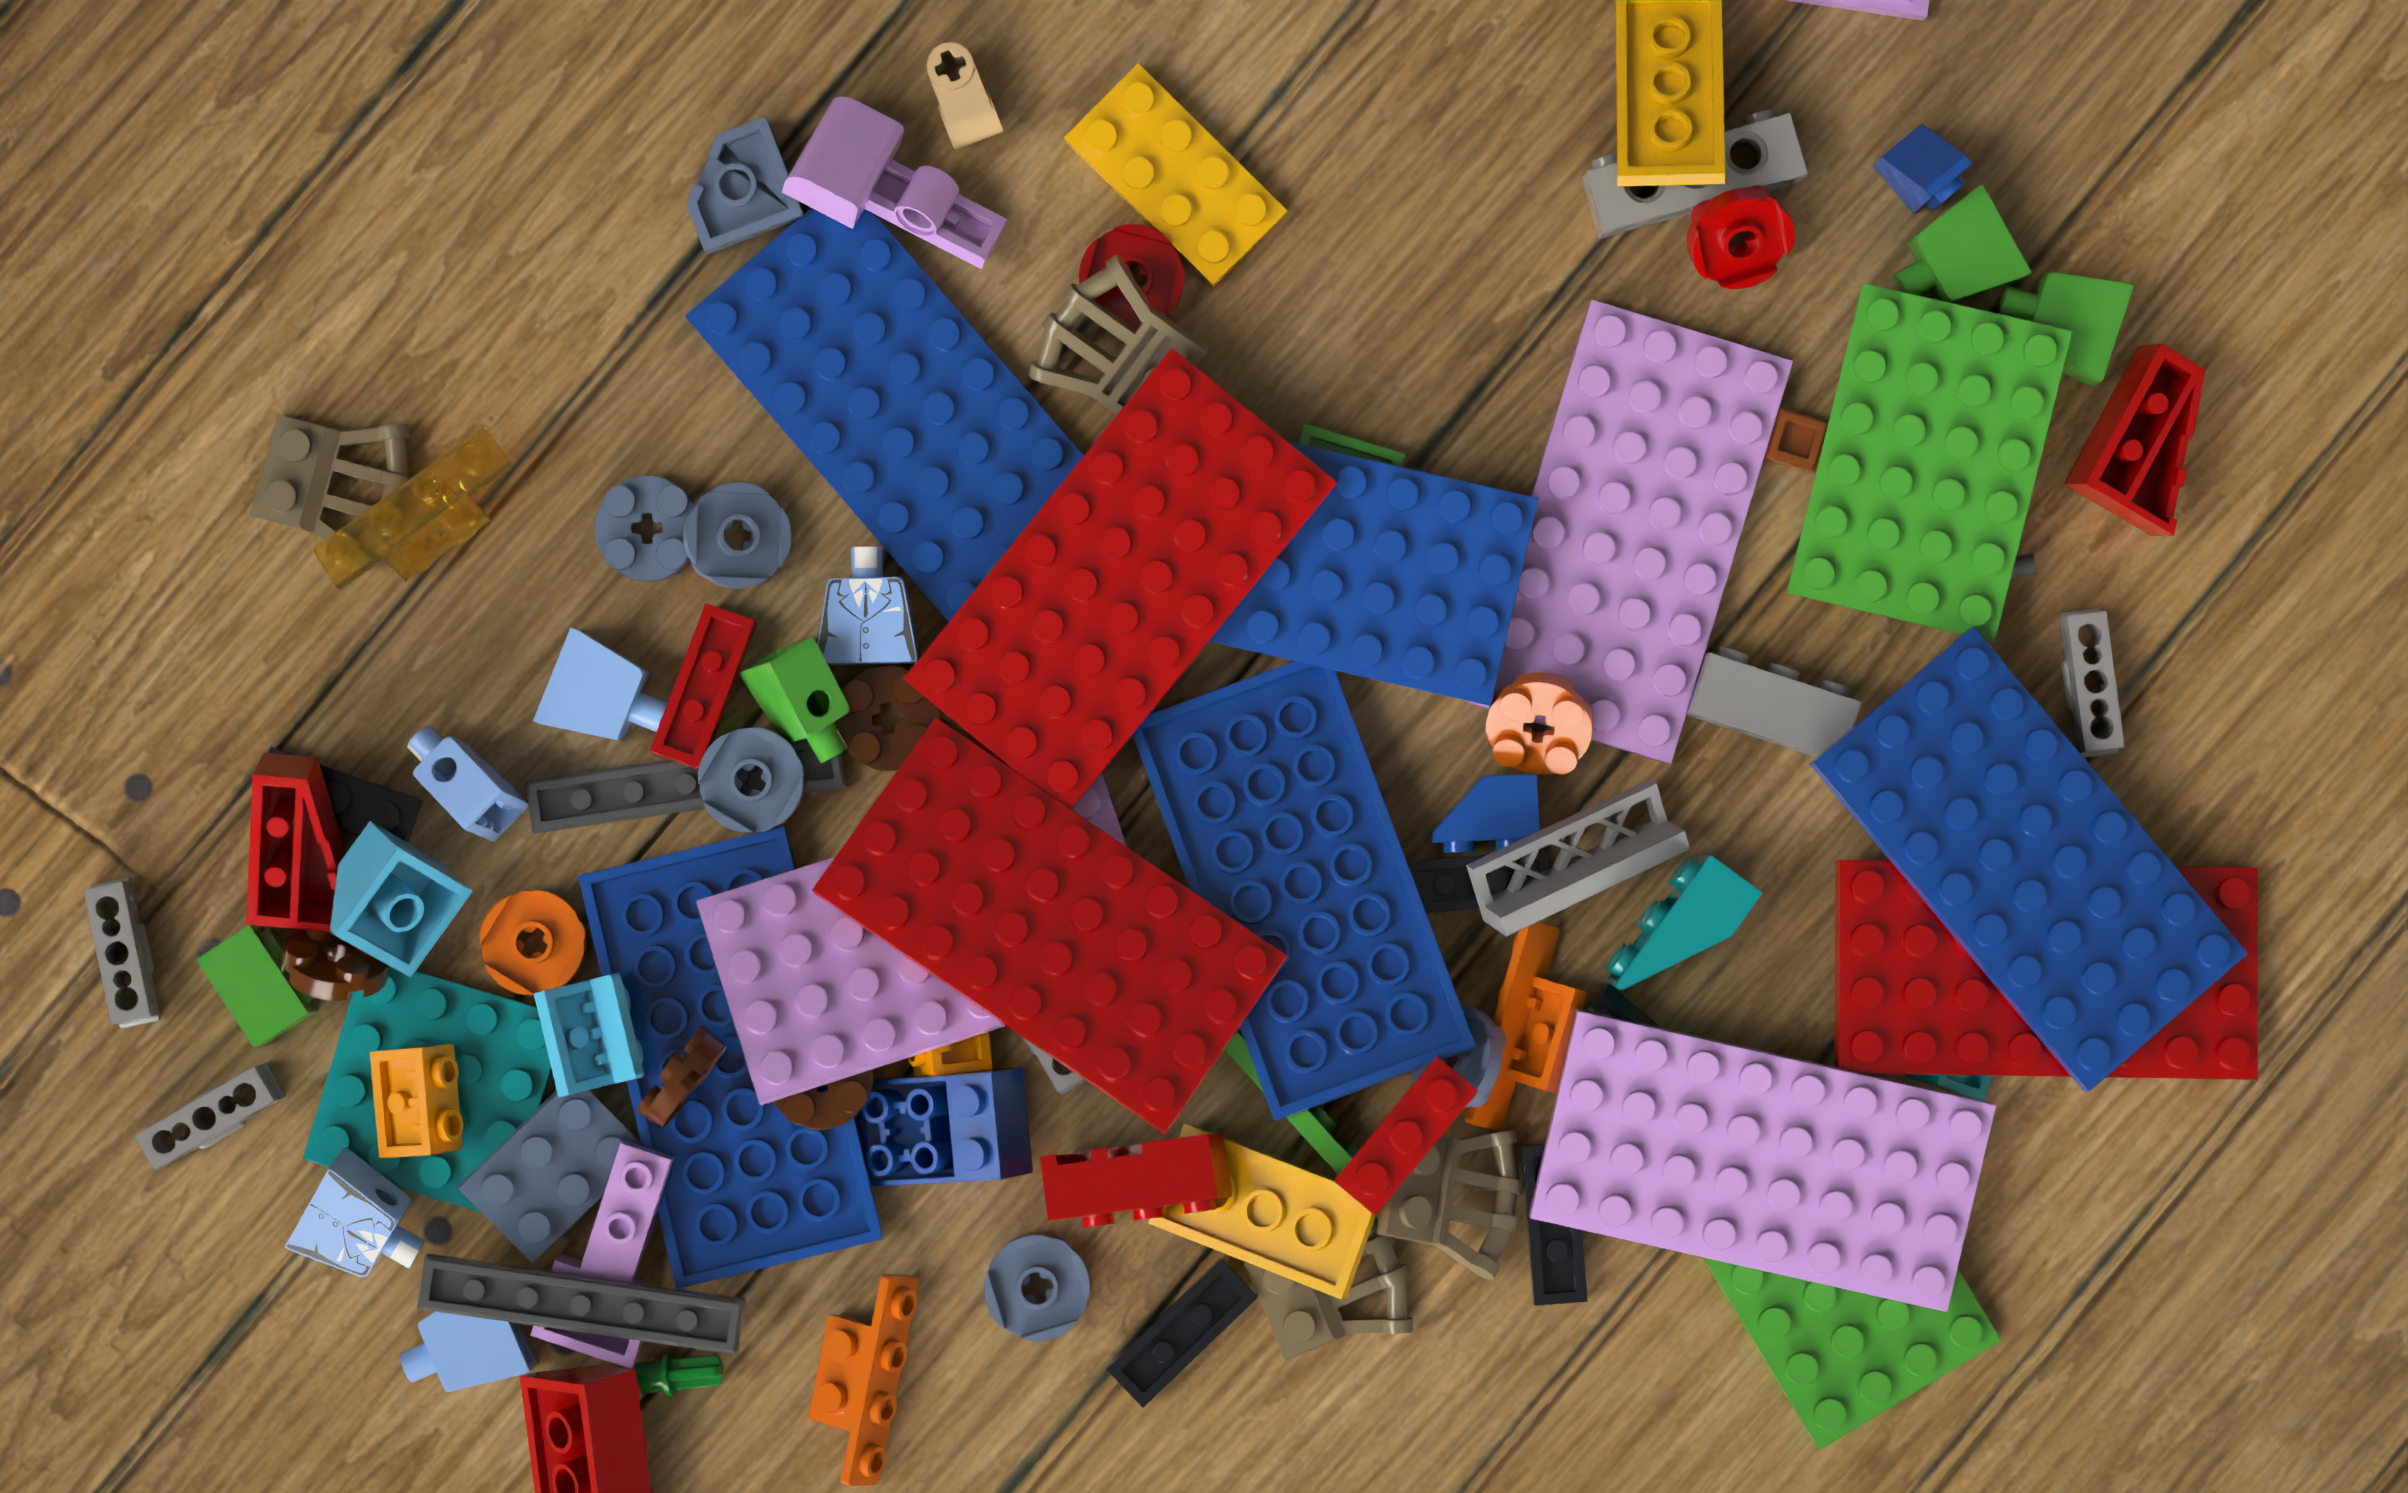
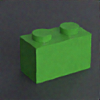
[196,925,319,1048]

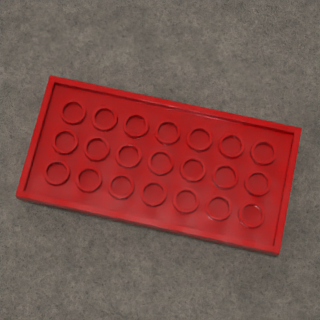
[903,348,1338,809]
[812,717,1288,1135]
[1834,860,2258,1080]

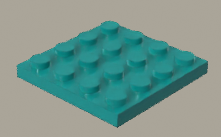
[303,966,552,1212]

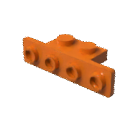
[1464,922,1588,1131]
[808,1274,919,1486]

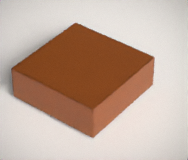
[1764,407,1828,474]

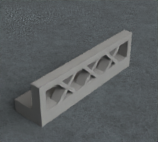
[1466,779,1690,936]

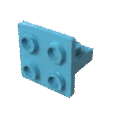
[534,973,644,1098]

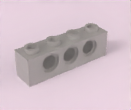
[1582,109,1808,239]

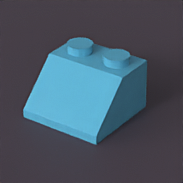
[330,821,473,977]

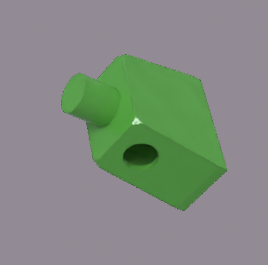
[1893,185,2032,304]
[1997,272,2134,386]
[739,636,850,763]

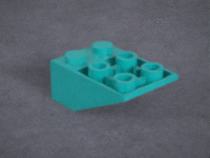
[1605,855,1763,990]

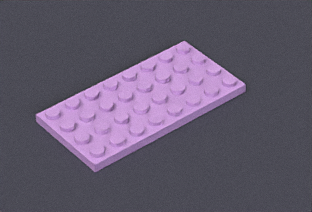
[1468,299,1793,764]
[696,774,1127,1105]
[1529,1009,1996,1312]

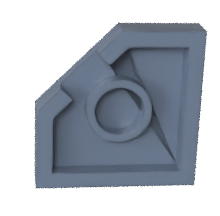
[686,116,804,255]

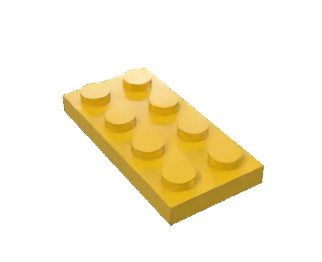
[1616,0,1725,186]
[1064,63,1287,288]
[1148,1124,1376,1299]

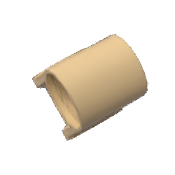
[927,42,1004,150]

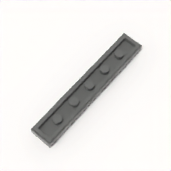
[525,739,848,834]
[417,1254,746,1354]

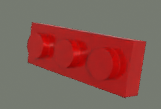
[650,603,757,770]
[1333,1056,1478,1216]

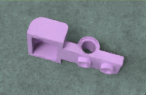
[782,97,1008,269]
[530,1140,674,1368]

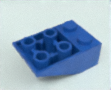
[858,1067,1033,1186]

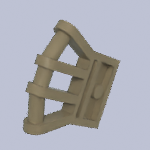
[1028,254,1208,414]
[250,414,414,572]
[1376,1128,1524,1280]
[1244,1220,1413,1361]

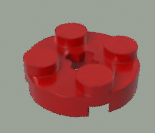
[1686,185,1795,289]
[1079,224,1185,329]

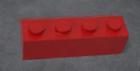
[520,1365,653,1493]

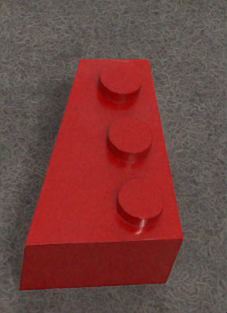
[2063,344,2206,536]
[246,753,346,932]
[1039,1133,1232,1228]

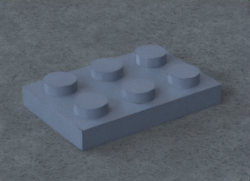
[457,1090,642,1263]

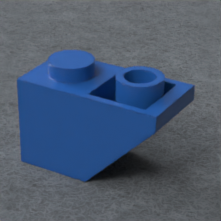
[1873,124,1972,214]
[1430,774,1540,853]

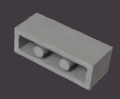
[1686,647,1862,758]

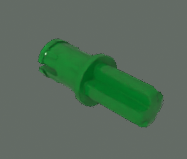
[617,1354,724,1397]

